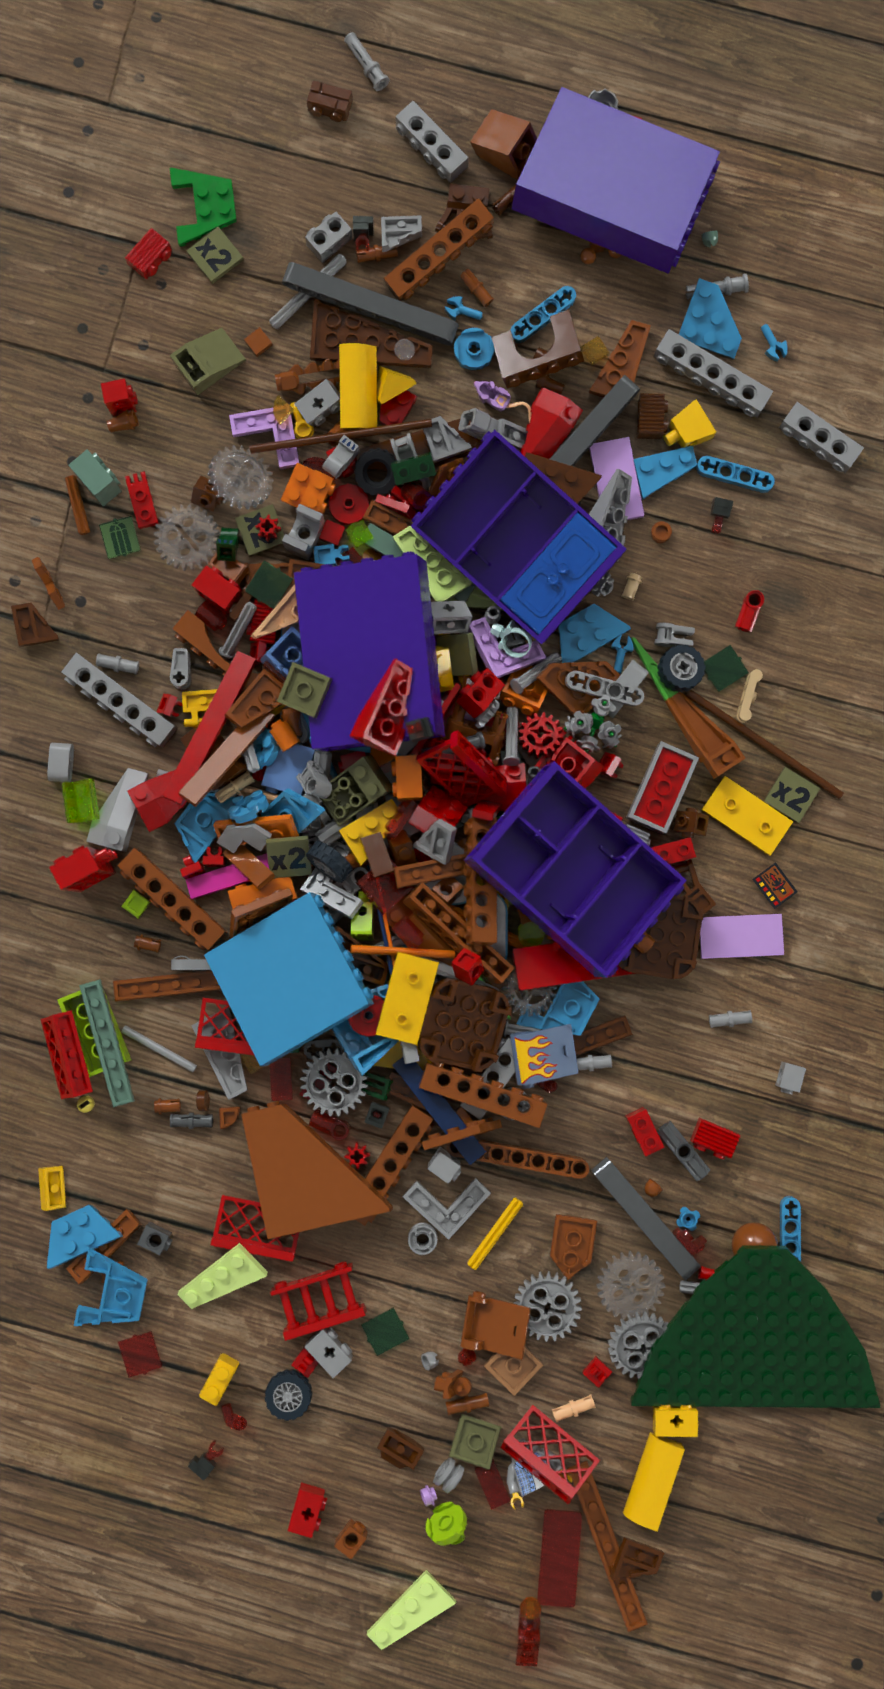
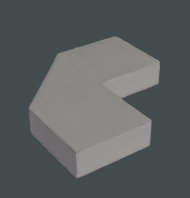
[216,823,272,853]

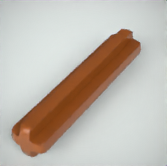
[65,475,90,535]

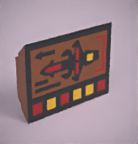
[752,862,797,909]

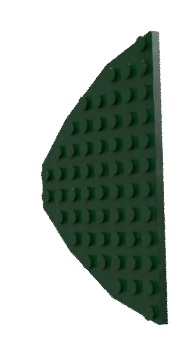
[630,1245,880,1408]

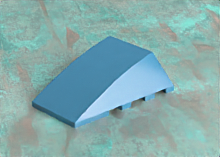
[332,984,399,1076]

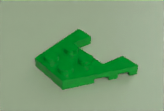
[170,168,237,247]

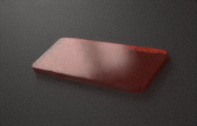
[537,1509,582,1608]

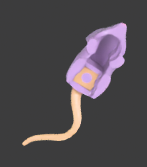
[474,381,532,424]

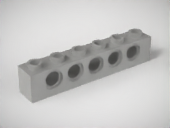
[654,329,774,418]
[62,653,178,748]

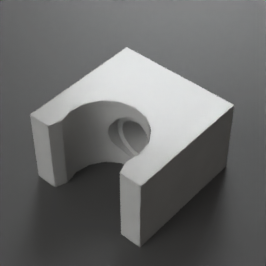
[282,504,325,561]

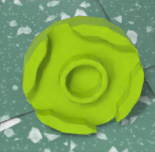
[426,1501,467,1546]

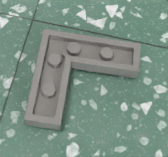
[300,841,363,920]
[403,1178,491,1240]

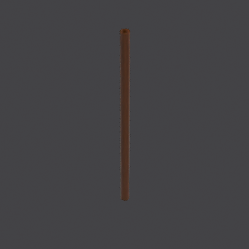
[250,419,432,454]
[687,690,844,799]

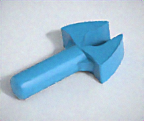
[445,296,483,320]
[761,324,787,362]
[611,635,634,674]

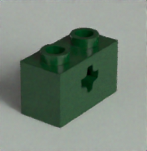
[391,452,436,485]

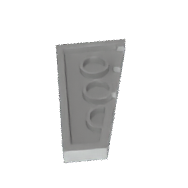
[191,1008,247,1100]

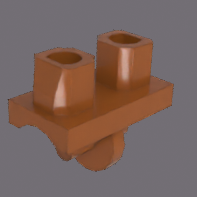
[434,1369,471,1400]

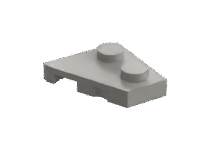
[413,819,457,865]

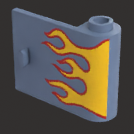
[510,1024,579,1089]

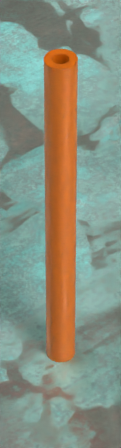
[350,945,455,959]

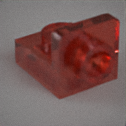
[672,1227,707,1255]

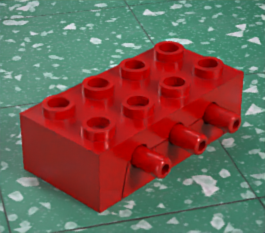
[49,846,118,893]

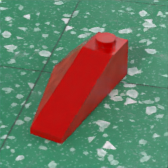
[521,388,583,459]
[127,770,187,833]

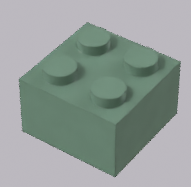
[69,449,122,507]

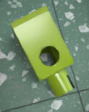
[351,891,374,941]

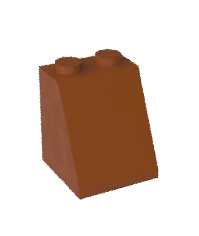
[470,109,537,180]

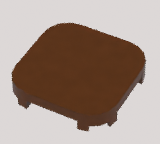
[618,895,703,979]
[417,978,512,1072]

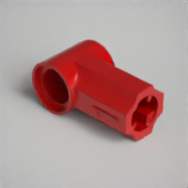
[735,590,764,633]

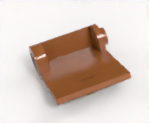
[460,1291,531,1359]

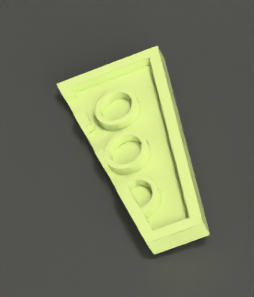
[393,526,473,602]
[177,1243,268,1309]
[367,1570,456,1650]

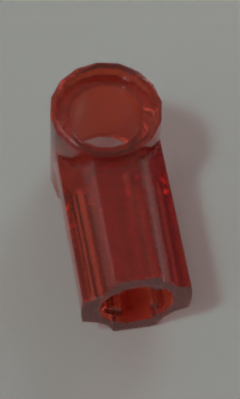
[309,1109,351,1141]

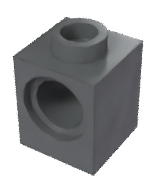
[137,1222,173,1255]

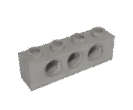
[395,101,468,183]
[779,402,864,473]
[460,1036,515,1120]

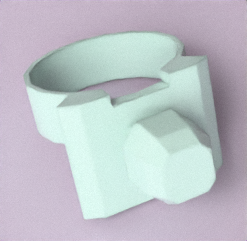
[490,619,532,658]

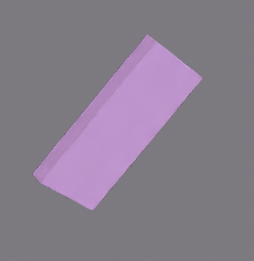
[589,437,644,520]
[699,914,784,959]

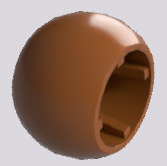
[732,1222,778,1255]

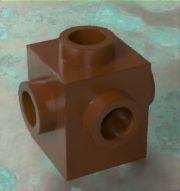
[191,476,225,511]
[674,808,709,838]

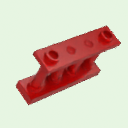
[270,1261,367,1341]

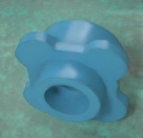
[676,1207,700,1231]

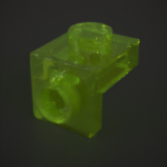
[345,520,373,548]

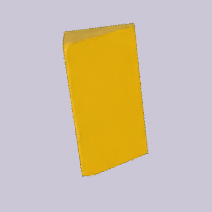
[38,1166,66,1211]

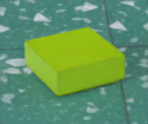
[121,890,151,919]

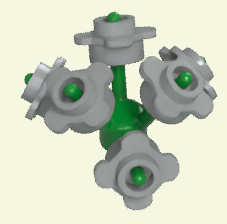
[564,695,622,753]

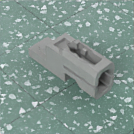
[458,408,528,451]

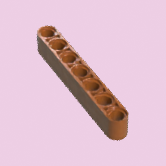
[447,1139,589,1179]

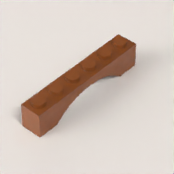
[172,610,259,692]

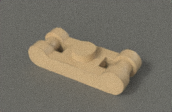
[736,669,763,724]

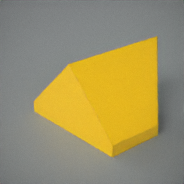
[377,366,417,404]

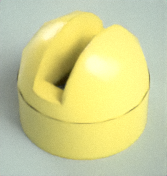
[77,1095,95,1113]

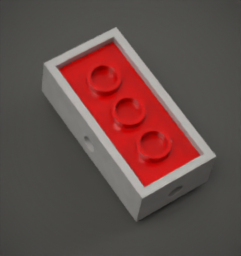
[626,741,699,835]

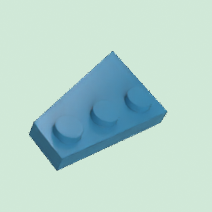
[634,446,697,500]

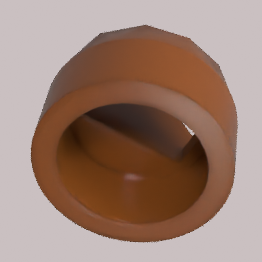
[645,1179,663,1197]

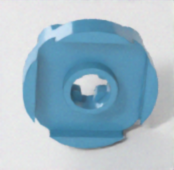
[454,328,494,370]
[242,728,279,770]
[228,790,269,823]

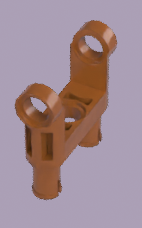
[440,699,509,767]

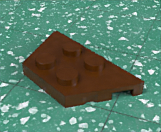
[525,452,602,504]

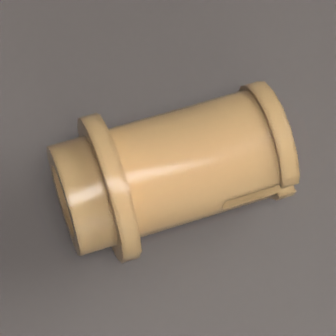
[621,573,642,601]

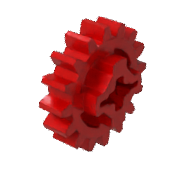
[518,712,563,758]

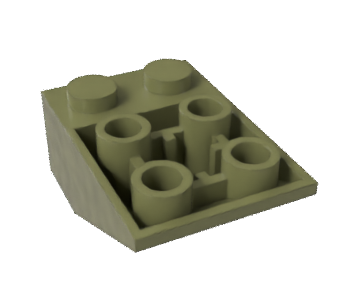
[170,328,246,396]
[320,755,393,826]

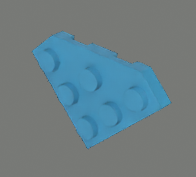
[679,278,742,359]

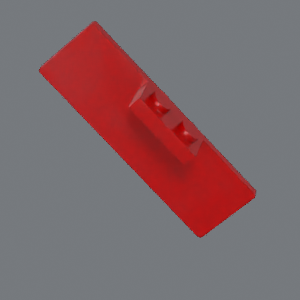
[512,942,636,991]

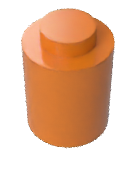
[269,719,300,752]

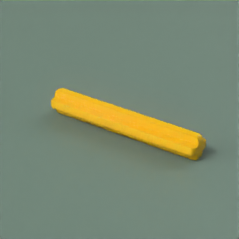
[468,1197,523,1270]

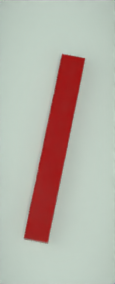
[162,651,257,806]

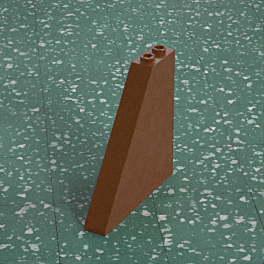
[241,1101,393,1239]

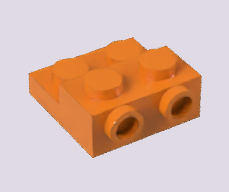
[281,462,336,514]
[499,666,548,716]

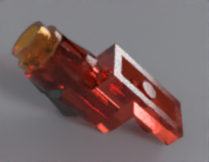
[516,1597,541,1666]

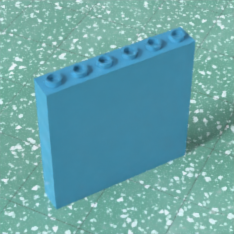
[204,892,374,1066]

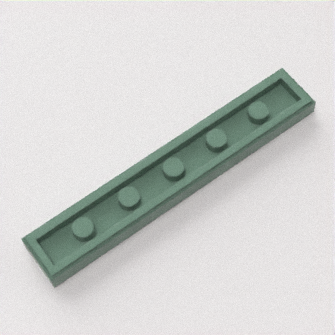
[360,523,475,603]
[79,979,135,1107]

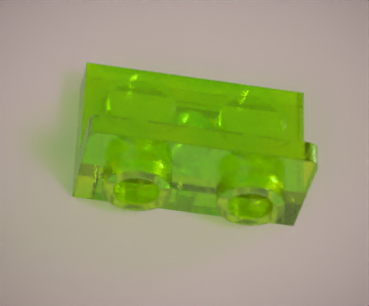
[61,778,100,823]

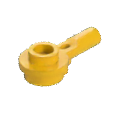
[290,402,314,438]

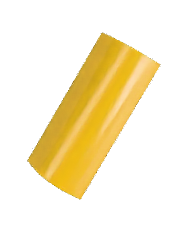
[339,343,377,430]
[623,1432,685,1531]

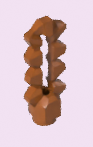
[275,359,340,395]

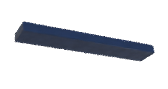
[392,1057,486,1166]

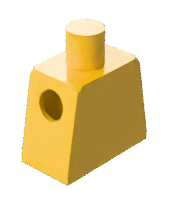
[663,399,716,448]

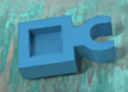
[313,544,350,566]

